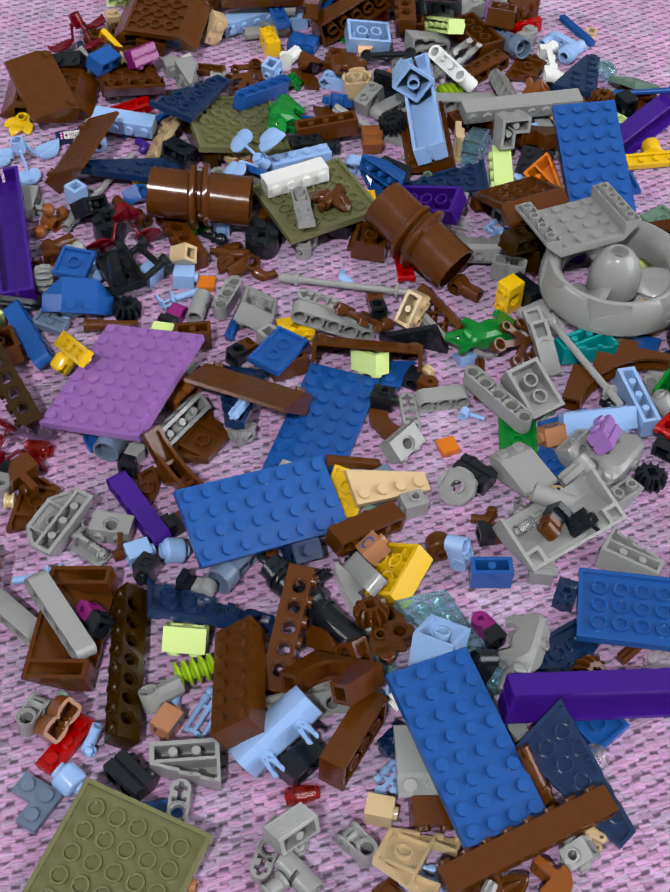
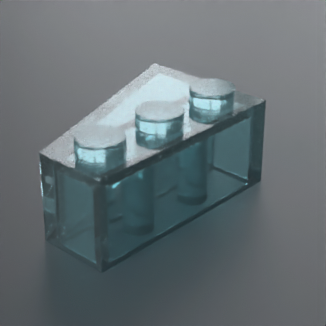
[459,126,492,168]

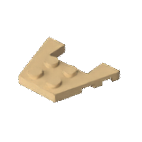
[372,827,462,892]

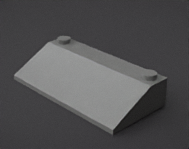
[492,468,628,573]

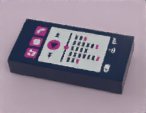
[55,129,79,145]

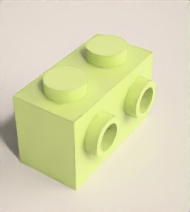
[351,348,389,378]
[161,622,210,658]

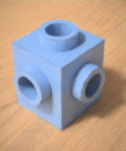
[261,56,283,80]

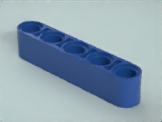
[232,75,290,111]
[3,299,54,371]

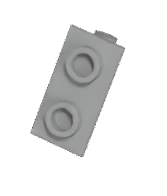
[69,532,113,566]

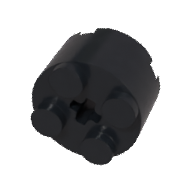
[92,206,127,241]
[245,221,279,260]

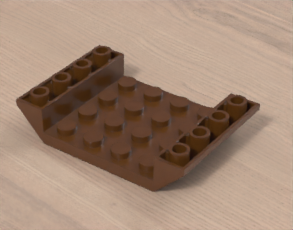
[113,0,211,52]
[92,44,166,98]
[0,68,99,120]
[469,176,569,229]

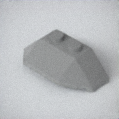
[26,487,94,556]

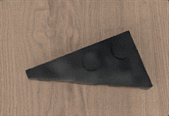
[379,324,449,354]

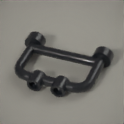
[361,47,417,62]
[129,235,173,280]

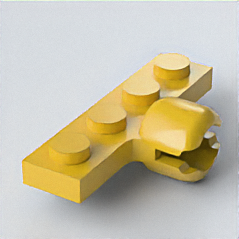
[625,137,670,170]
[50,330,94,376]

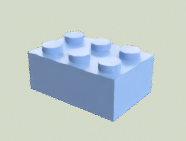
[344,19,392,53]

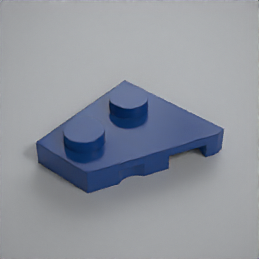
[380,360,415,391]

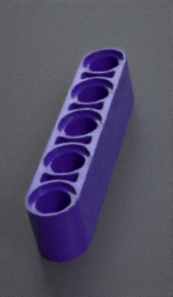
[106,470,172,549]

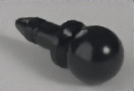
[199,231,227,246]

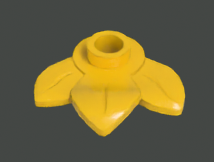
[4,112,33,136]

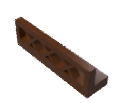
[417,283,464,333]

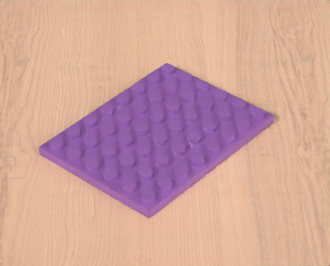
[39,324,205,442]

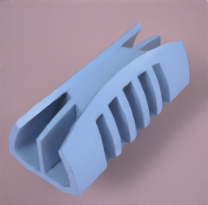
[229,685,323,778]

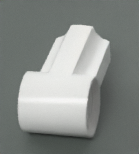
[279,45,302,70]

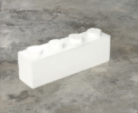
[260,157,329,198]

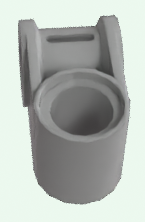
[643,370,666,398]
[16,692,53,737]
[334,821,378,868]

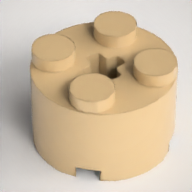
[342,67,373,99]

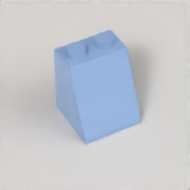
[392,58,435,103]
[408,614,471,667]

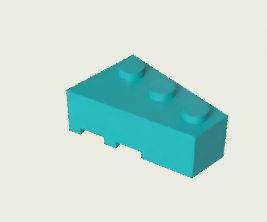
[554,329,619,365]

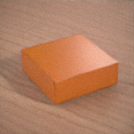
[197,275,216,292]
[435,436,460,458]

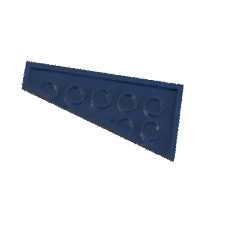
[149,74,231,123]
[81,158,181,183]
[146,577,275,634]
[515,698,636,850]

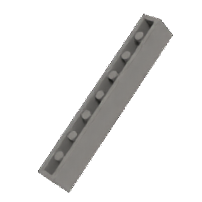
[459,88,584,124]

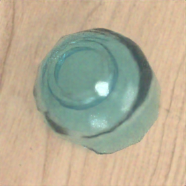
[596,60,617,83]

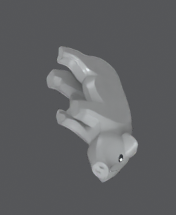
[431,37,482,85]
[457,234,509,263]
[588,429,645,489]
[497,613,550,693]

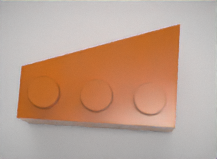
[523,152,568,199]

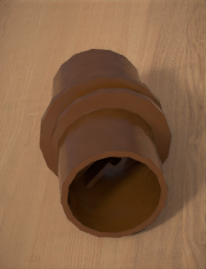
[146,163,253,230]
[364,182,474,289]

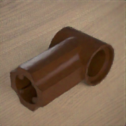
[40,233,76,252]
[225,252,261,277]
[447,274,484,302]

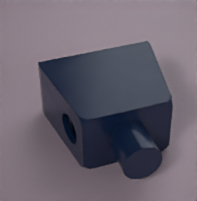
[280,537,324,565]

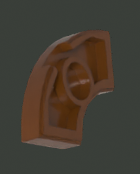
[291,68,319,90]
[368,408,401,440]
[136,465,160,505]
[306,625,338,654]

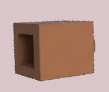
[536,422,567,448]
[355,530,392,567]
[149,702,185,741]

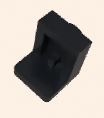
[565,507,600,538]
[132,551,160,585]

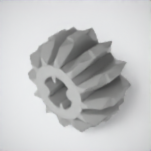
[34,264,54,293]

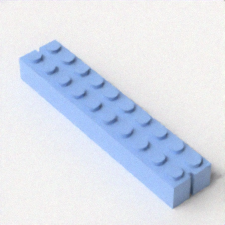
[404,53,449,166]

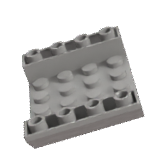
[515,182,642,257]

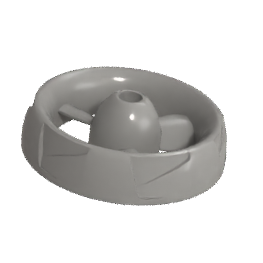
[538,221,670,337]

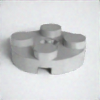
[438,466,478,506]

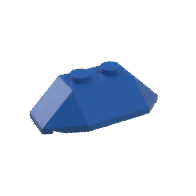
[359,154,406,196]
[41,277,114,316]

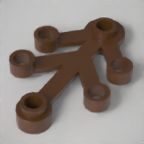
[225,58,265,96]
[333,302,395,332]
[490,318,536,367]

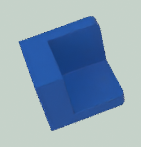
[122,184,147,205]

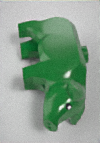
[266,94,305,135]
[445,309,515,355]

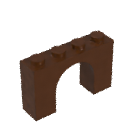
[279,650,385,707]

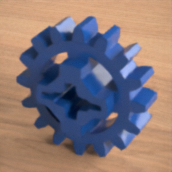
[322,92,354,109]

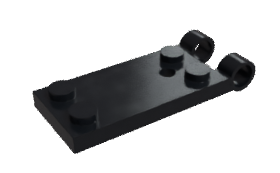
[90,239,148,296]

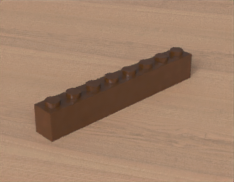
[435,784,619,892]

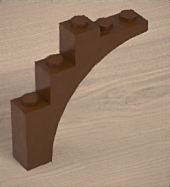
[483,121,558,151]
[562,338,670,411]
[141,425,204,490]

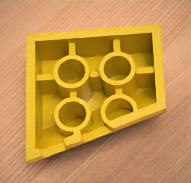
[364,542,433,610]

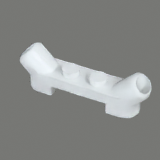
[537,40,564,83]
[428,45,478,93]

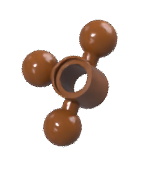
[33,203,69,238]

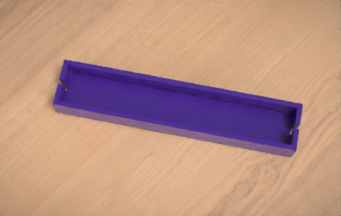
[620,86,670,154]
[0,165,38,308]
[498,667,670,724]

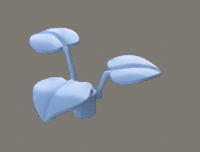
[224,127,286,175]
[0,136,60,185]

